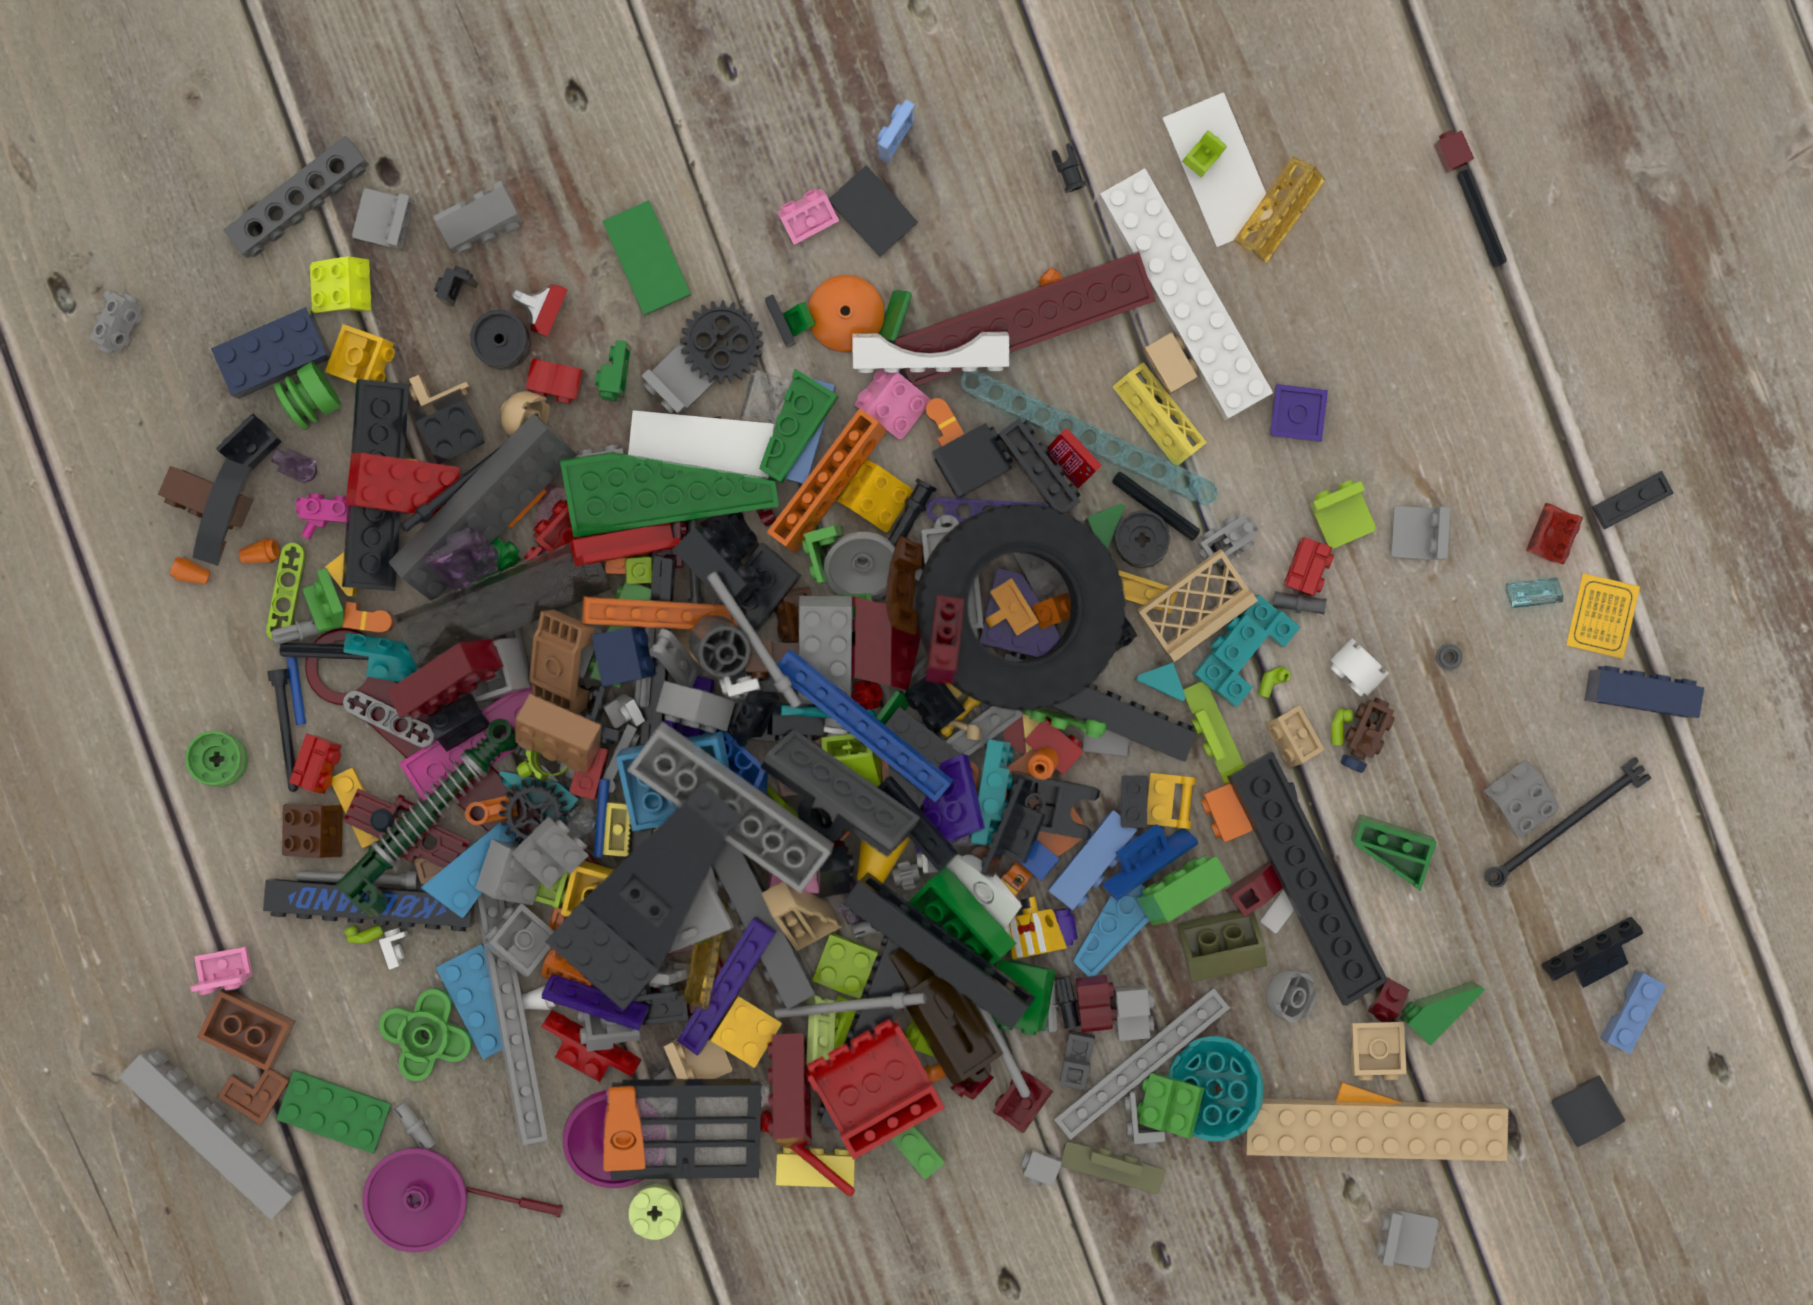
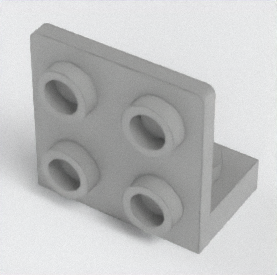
[352,188,414,250]
[1391,506,1451,560]

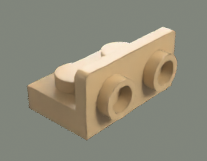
[1265,705,1325,768]

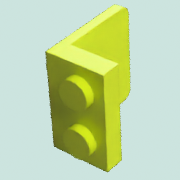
[310,256,371,313]

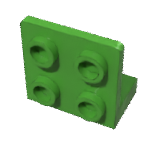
[802,525,844,584]

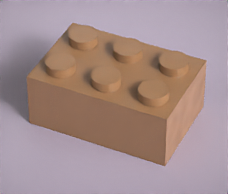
[515,694,601,773]

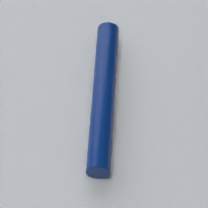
[286,657,306,725]
[593,779,610,857]

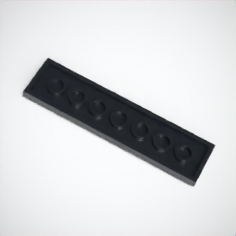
[342,379,409,591]

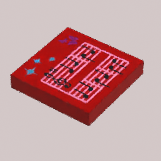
[1047,428,1101,489]

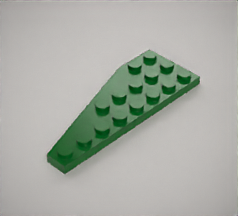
[560,452,779,537]

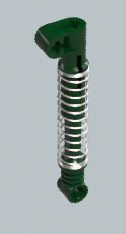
[336,718,518,917]

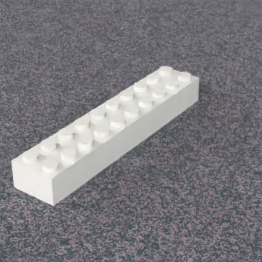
[1098,169,1273,421]

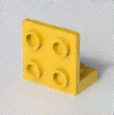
[837,459,913,533]

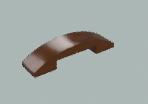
[886,536,923,635]

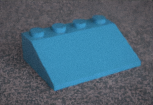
[616,731,729,831]

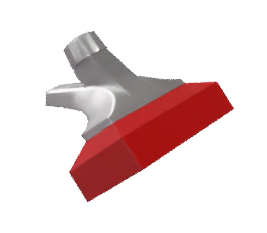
[510,284,568,337]

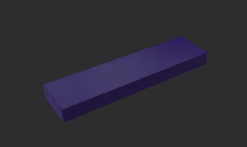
[542,974,649,1031]

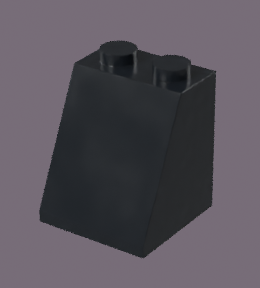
[932,423,1013,499]

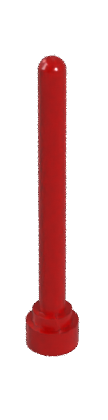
[760,1110,855,1196]

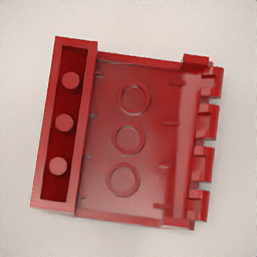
[805,1019,945,1160]

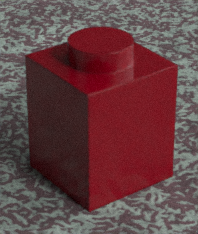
[1434,130,1474,173]

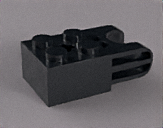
[1006,770,1100,840]

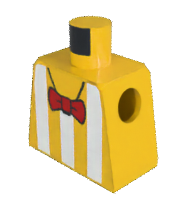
[1010,897,1066,960]

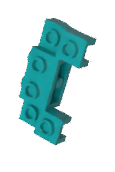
[1192,595,1301,707]
[969,739,1014,845]

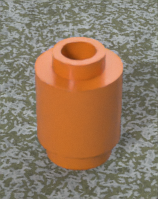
[1028,747,1059,780]

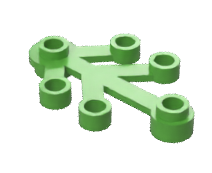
[1023,709,1107,739]

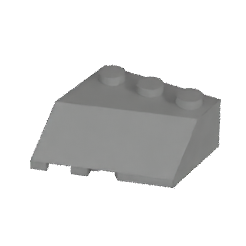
[433,181,524,254]

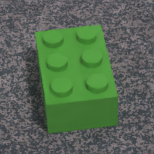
[1136,855,1232,925]

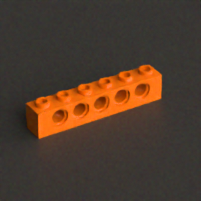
[767,408,888,554]

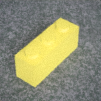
[776,1147,855,1187]

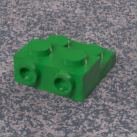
[595,340,631,402]

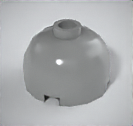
[1266,969,1317,1023]

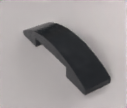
[192,459,252,566]

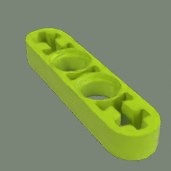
[266,543,306,640]

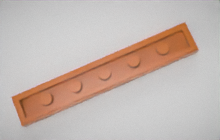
[582,597,739,629]

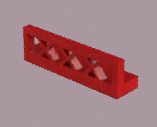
[570,523,681,567]

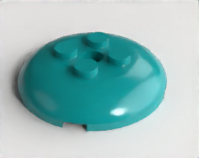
[1168,1036,1264,1141]

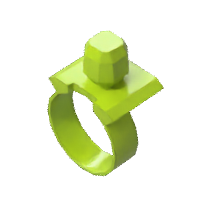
[517,750,569,780]

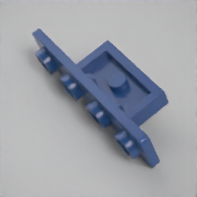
[1102,824,1198,900]

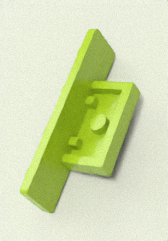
[1183,682,1245,783]

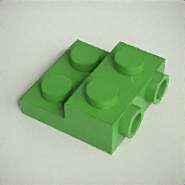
[1137,1073,1204,1138]

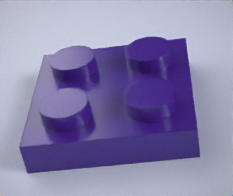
[1270,384,1328,442]

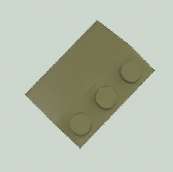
[1178,911,1267,982]

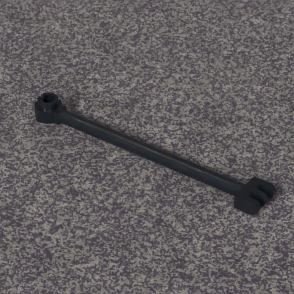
[1484,757,1651,887]

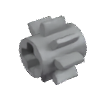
[892,857,921,891]

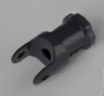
[1052,143,1087,193]

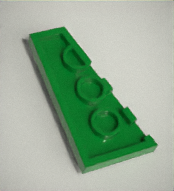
[759,369,839,484]

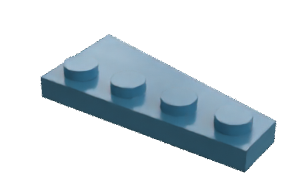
[420,819,522,918]
[1072,884,1149,977]

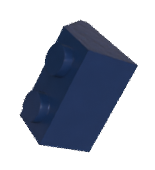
[591,627,654,687]

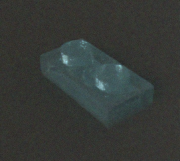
[1506,577,1564,608]

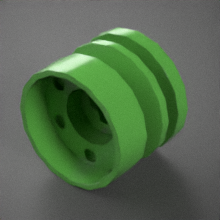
[274,361,342,430]
[185,731,248,787]

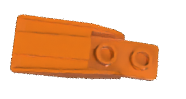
[603,1087,645,1171]

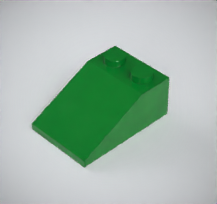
[1400,981,1485,1046]

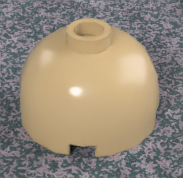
[501,391,550,437]

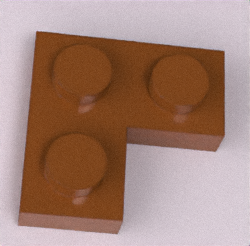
[217,1068,290,1125]

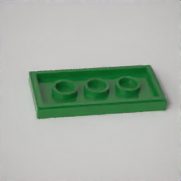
[602,201,691,316]

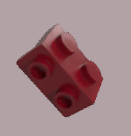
[993,1070,1053,1133]

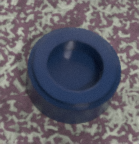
[1340,754,1367,773]

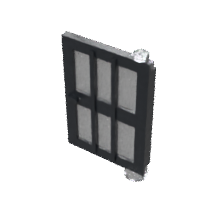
[606,1078,769,1180]

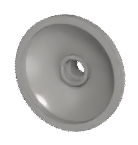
[824,532,895,601]

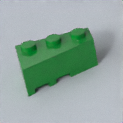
[1351,814,1437,891]

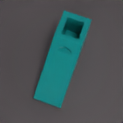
[499,770,581,821]

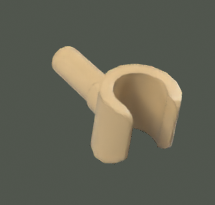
[949,720,982,740]

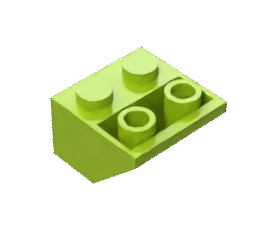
[821,734,882,788]

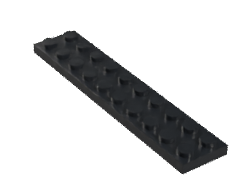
[1227,752,1388,1006]

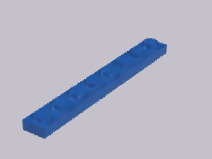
[777,649,953,802]

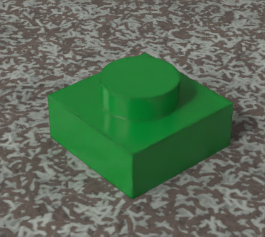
[783,302,816,337]

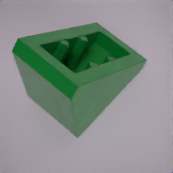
[1086,504,1126,549]

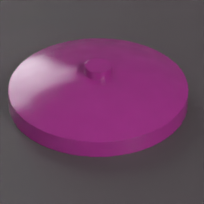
[563,1090,667,1188]
[362,1147,468,1252]

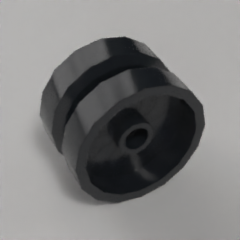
[470,310,531,370]

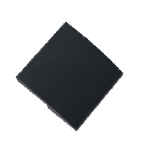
[1551,1075,1625,1147]

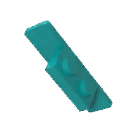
[343,633,449,682]

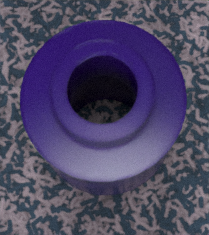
[1053,908,1078,946]

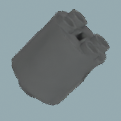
[689,615,750,677]

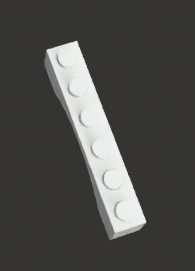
[852,332,1009,373]

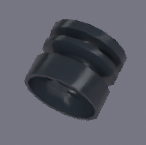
[1115,510,1170,569]

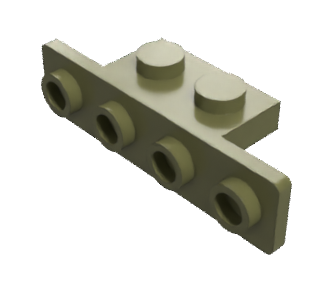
[1061,1141,1165,1194]

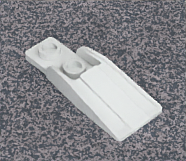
[947,854,1021,930]

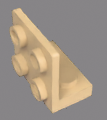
[663,1038,733,1079]

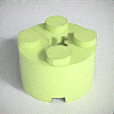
[629,1182,683,1240]

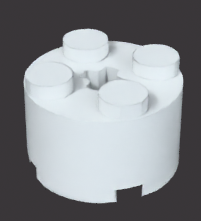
[1330,638,1390,696]

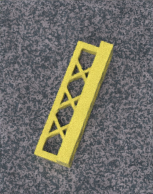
[1112,362,1207,467]

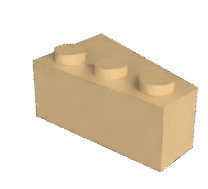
[762,881,842,951]

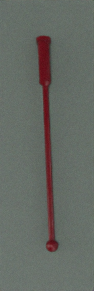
[466,1187,563,1218]

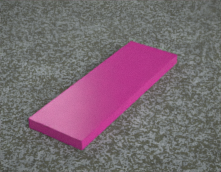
[399,683,532,801]

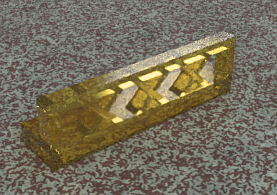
[1234,156,1325,263]
[684,900,729,1009]

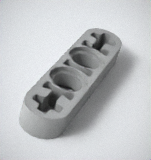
[343,691,436,749]

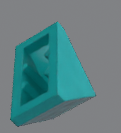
[1135,663,1186,702]

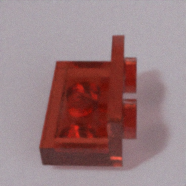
[1526,503,1583,565]

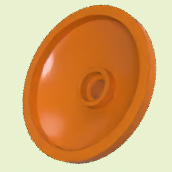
[808,275,884,352]

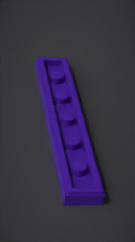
[677,917,777,1056]

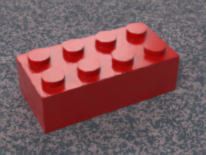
[345,453,460,517]

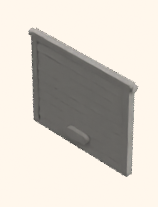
[630,875,734,953]

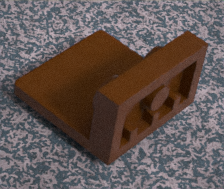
[282,804,343,858]

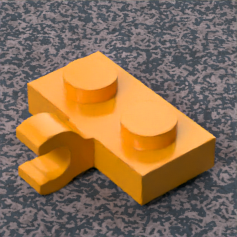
[985,578,1039,636]

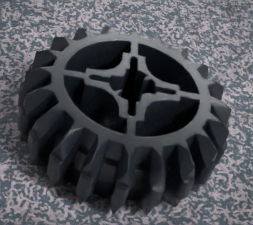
[499,778,570,843]

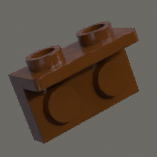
[774,586,812,643]

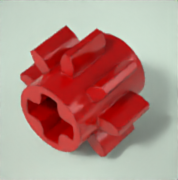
[851,680,883,710]

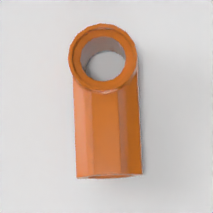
[465,796,519,825]

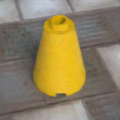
[857,837,911,883]

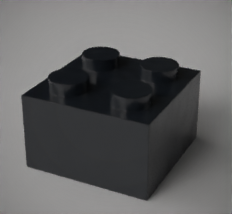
[413,389,485,464]

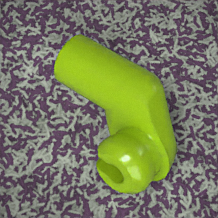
[1257,666,1291,698]
[1331,707,1353,745]
[344,925,384,944]

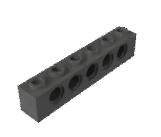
[223,135,369,258]

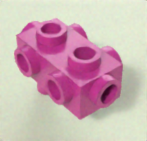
[296,493,348,539]

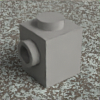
[1020,1148,1062,1187]

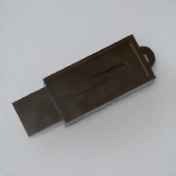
[889,948,1003,1084]

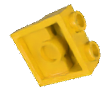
[325,324,395,384]

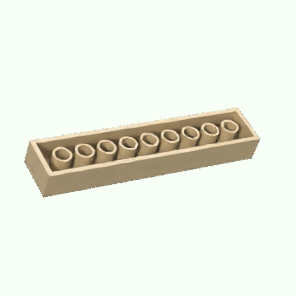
[1243,1098,1508,1161]

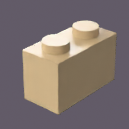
[1143,332,1198,395]

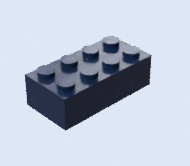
[211,307,331,399]
[1584,666,1705,718]

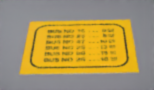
[1566,573,1640,659]

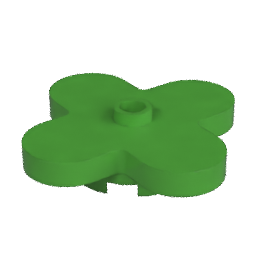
[379,988,473,1081]

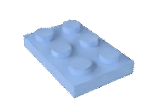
[877,99,915,164]

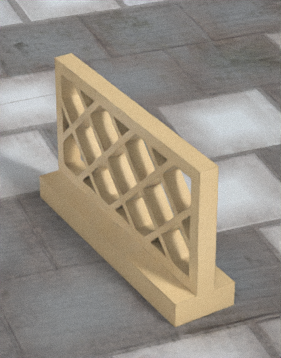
[1137,549,1258,662]

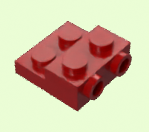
[533,499,606,573]

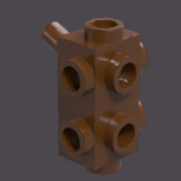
[1345,697,1395,760]

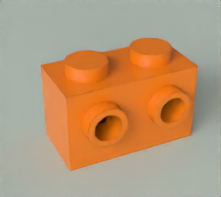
[1200,782,1253,842]

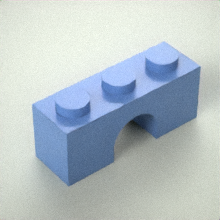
[1600,970,1666,1054]

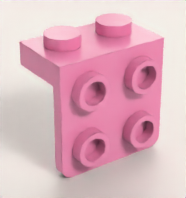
[854,368,930,439]
[190,946,253,995]

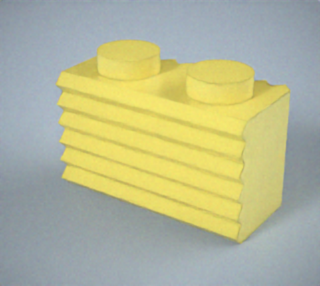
[603,802,632,856]

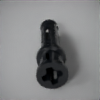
[888,478,937,547]

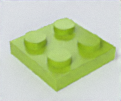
[812,932,879,999]

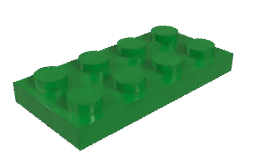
[276,1070,392,1154]

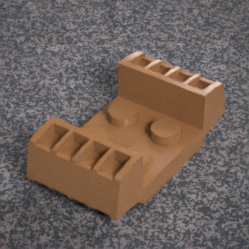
[529,609,595,715]

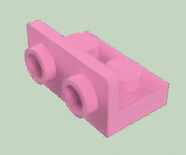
[777,189,839,245]

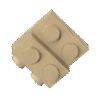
[1350,1022,1406,1080]

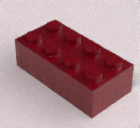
[387,639,504,719]
[768,1033,812,1147]

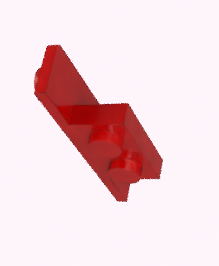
[541,1010,641,1082]

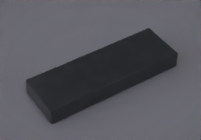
[1592,471,1674,530]

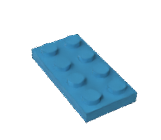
[436,943,530,1059]

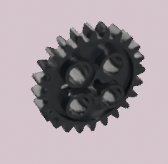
[680,300,764,385]

